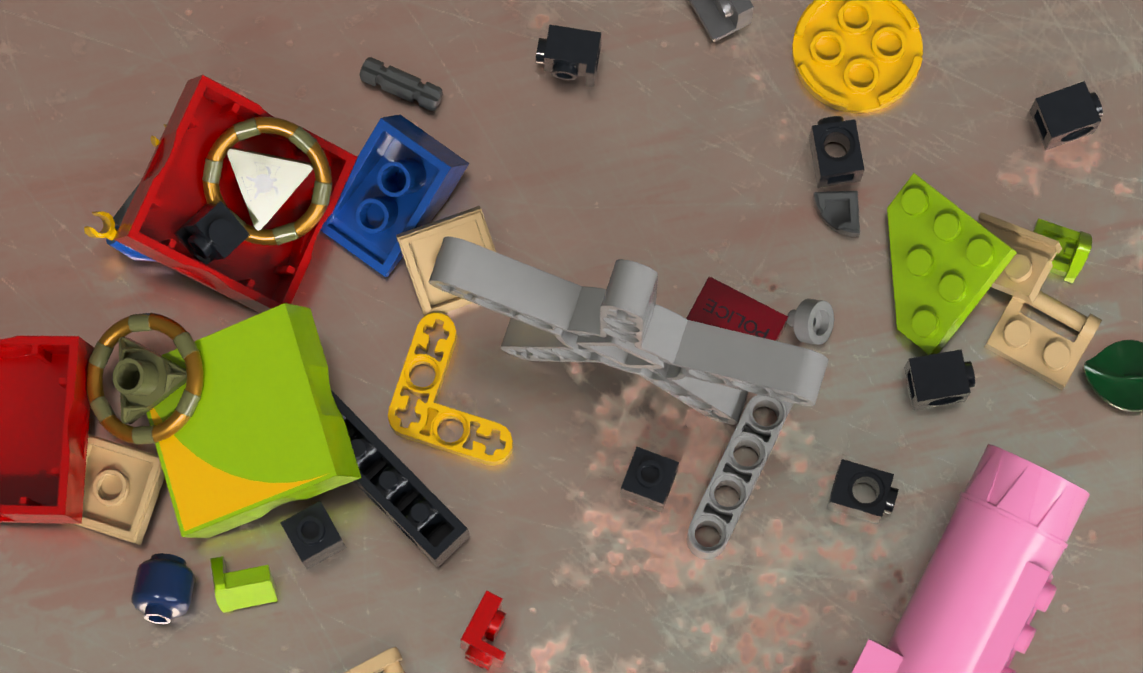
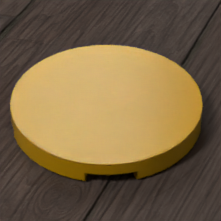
[792,0,923,113]

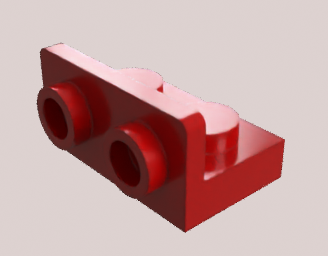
[460,590,506,671]

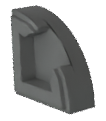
[813,191,860,237]

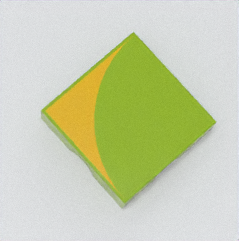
[146,303,361,538]

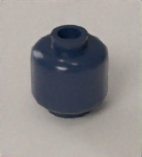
[131,553,195,624]

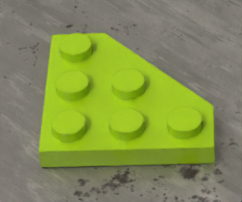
[887,173,1017,355]

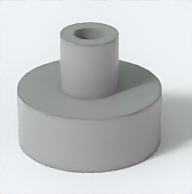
[787,298,834,345]

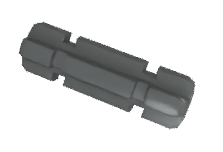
[359,57,443,111]

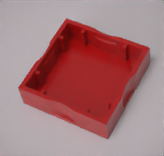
[114,75,357,313]
[0,336,94,524]

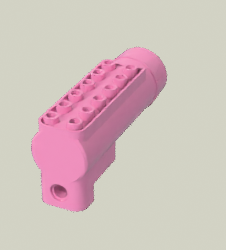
[852,444,1090,673]

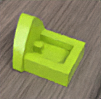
[1033,218,1092,283]
[210,556,278,613]

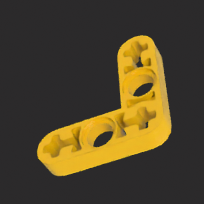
[388,312,513,466]

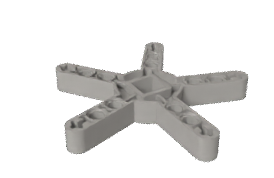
[429,236,829,425]

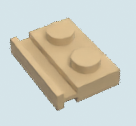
[978,212,1062,303]

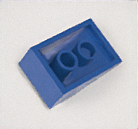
[320,115,470,277]

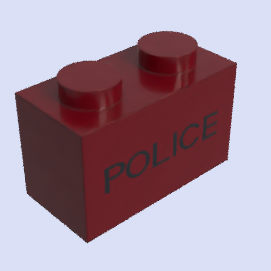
[686,276,788,341]

